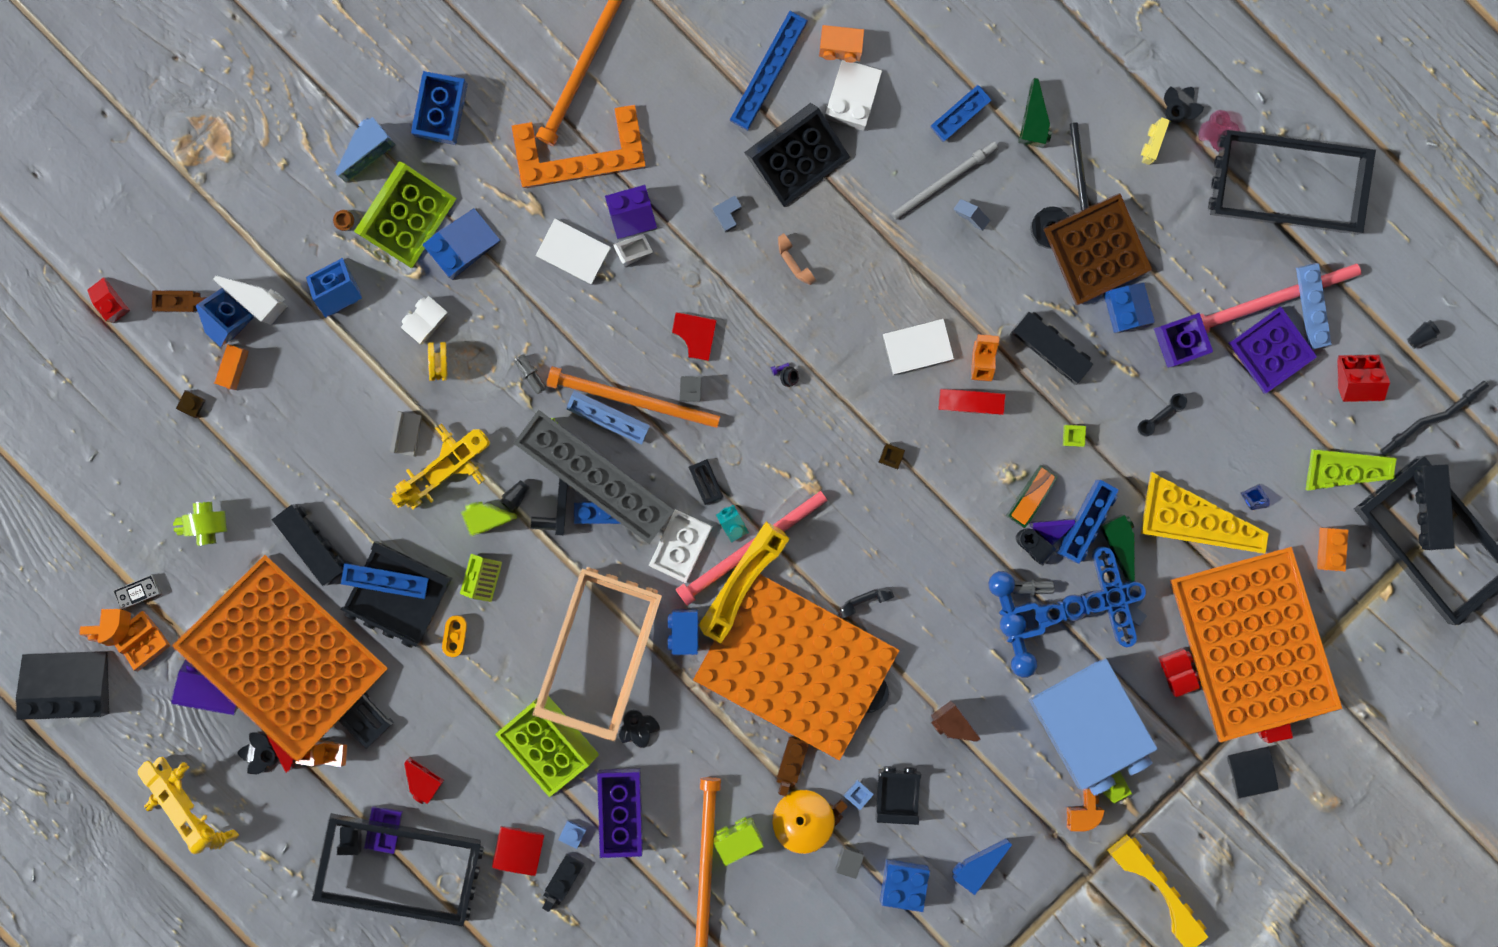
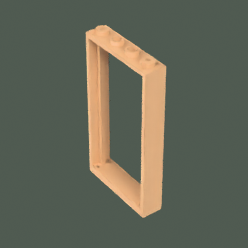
[532,567,662,741]

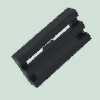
[688,459,723,505]

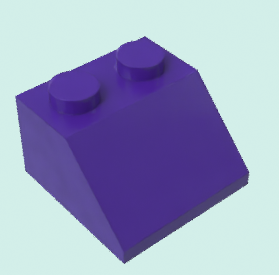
[605,185,657,240]
[1154,313,1213,368]

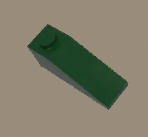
[1018,78,1052,148]
[1099,514,1135,582]

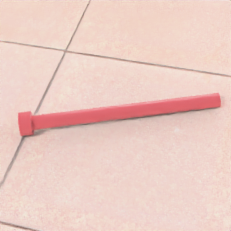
[1200,264,1361,333]
[675,491,828,606]

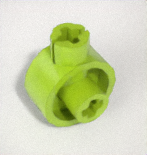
[173,502,227,546]

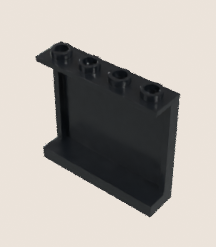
[340,541,452,648]

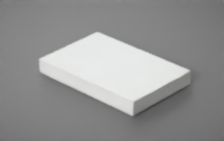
[536,219,611,285]
[883,319,954,375]
[649,509,713,583]

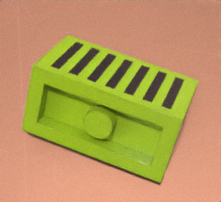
[460,554,502,602]

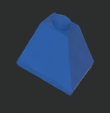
[196,287,255,347]

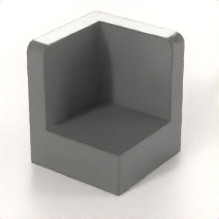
[679,376,701,402]
[836,845,864,879]

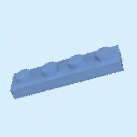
[1296,263,1332,349]
[566,390,650,445]

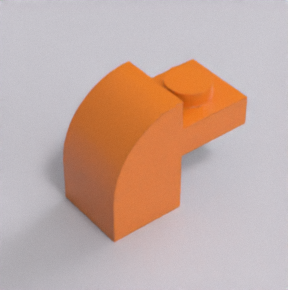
[971,334,999,382]
[79,609,131,646]
[296,740,347,767]
[1067,787,1104,831]

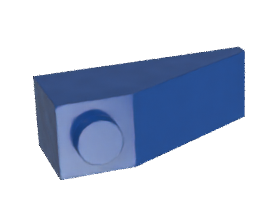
[952,838,1012,895]

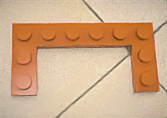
[511,105,646,188]

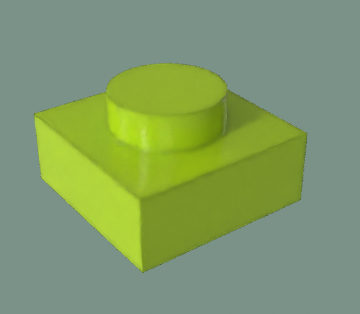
[1063,425,1086,447]

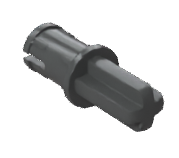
[513,354,546,394]
[1012,579,1055,596]

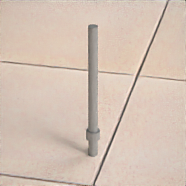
[892,142,999,220]

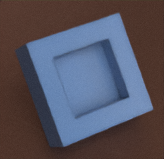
[844,779,874,810]
[558,820,586,849]

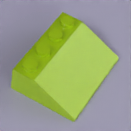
[354,161,457,268]
[495,696,599,797]

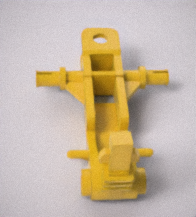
[390,423,490,510]
[138,757,239,854]

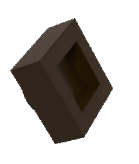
[176,390,206,418]
[878,443,905,470]

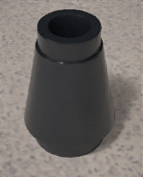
[1407,320,1440,349]
[500,480,530,512]

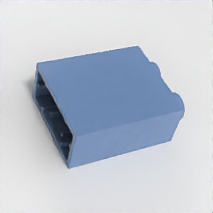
[1028,659,1157,795]

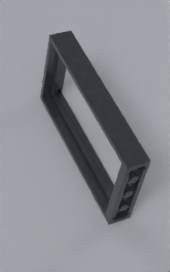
[1208,130,1376,235]
[1354,456,1498,625]
[312,813,484,927]

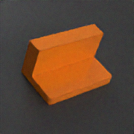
[214,344,249,390]

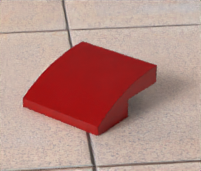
[492,826,544,876]

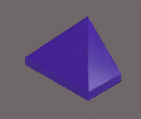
[1030,519,1075,545]

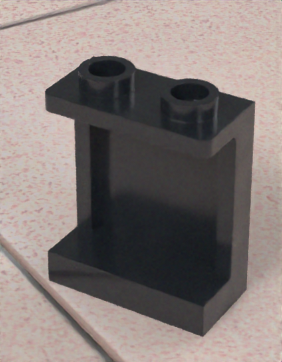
[875,766,922,825]

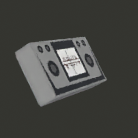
[113,574,161,610]

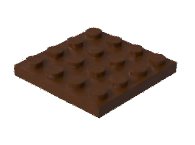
[1044,193,1152,305]

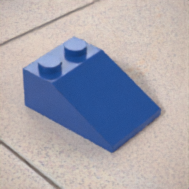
[422,208,501,280]

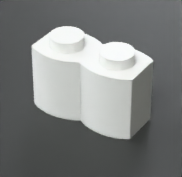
[401,296,449,345]

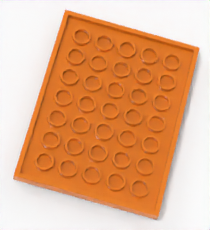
[1170,547,1342,742]
[172,555,388,762]
[693,574,900,761]

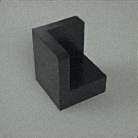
[337,826,361,855]

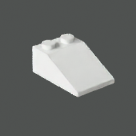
[825,60,882,131]
[213,276,288,325]

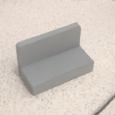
[390,411,422,457]

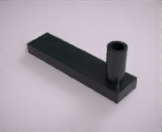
[530,478,568,536]

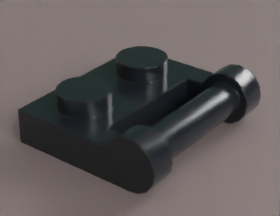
[339,693,394,749]

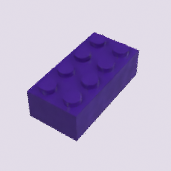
[597,768,643,858]

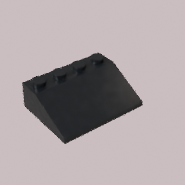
[744,103,850,207]
[16,651,110,720]

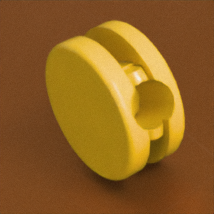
[428,342,448,381]

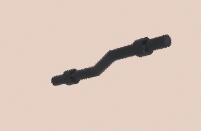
[1380,380,1489,456]

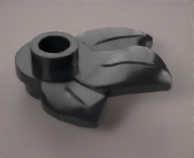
[1164,86,1204,123]
[618,709,660,748]
[237,732,278,775]

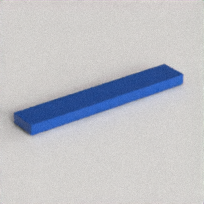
[730,11,808,131]

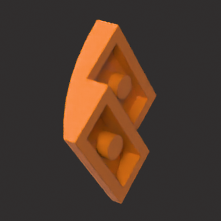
[115,611,171,672]

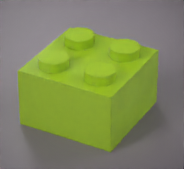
[714,817,763,866]

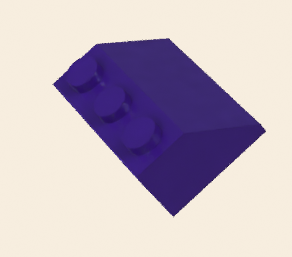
[171,659,238,715]

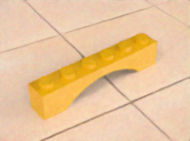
[698,521,789,643]
[1107,835,1208,947]

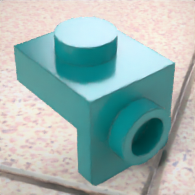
[716,505,749,543]

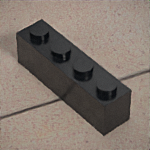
[1010,312,1094,385]
[1414,464,1455,550]
[272,504,345,586]

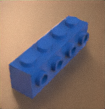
[1057,480,1119,564]

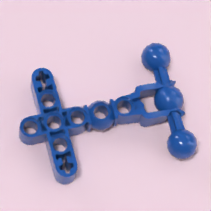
[988,546,1146,678]

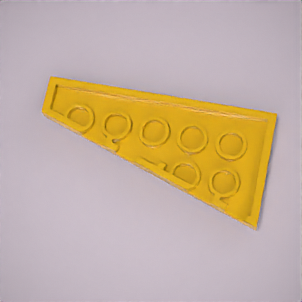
[1141,472,1269,554]

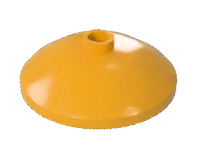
[772,790,835,854]

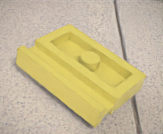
[1141,118,1170,165]

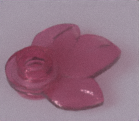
[1198,110,1240,152]

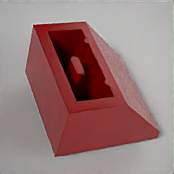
[1337,355,1390,402]

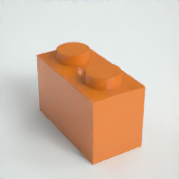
[819,25,864,63]
[1317,528,1348,571]

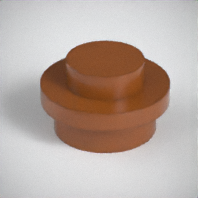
[333,210,355,231]

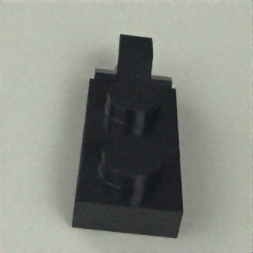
[542,853,584,912]

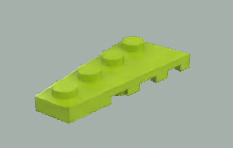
[1305,449,1397,491]

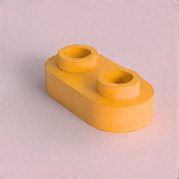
[442,615,467,657]

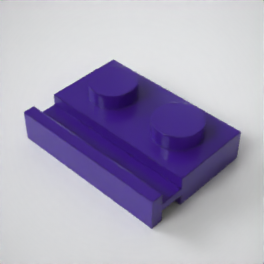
[364,806,403,854]

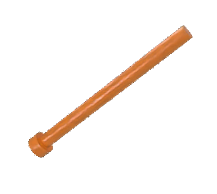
[535,0,622,146]
[546,366,720,428]
[695,777,721,947]

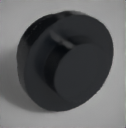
[780,366,799,387]

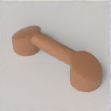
[778,233,816,285]

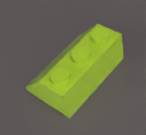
[461,501,517,536]

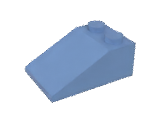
[335,117,396,183]

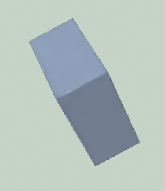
[712,196,742,232]
[953,199,991,231]
[1120,589,1147,626]

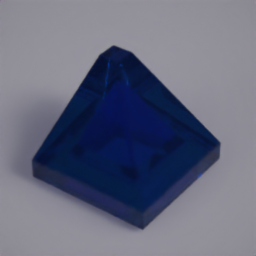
[1240,484,1270,510]

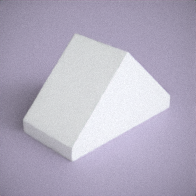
[613,234,653,267]

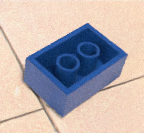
[411,71,468,145]

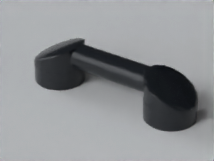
[1137,393,1187,437]
[838,589,894,619]

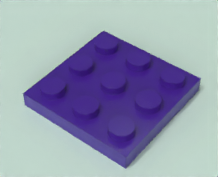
[1228,306,1317,394]

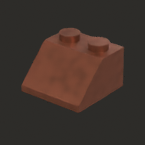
[931,700,981,742]

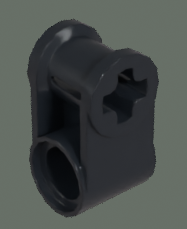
[1016,529,1056,566]

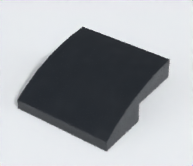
[1227,747,1279,799]

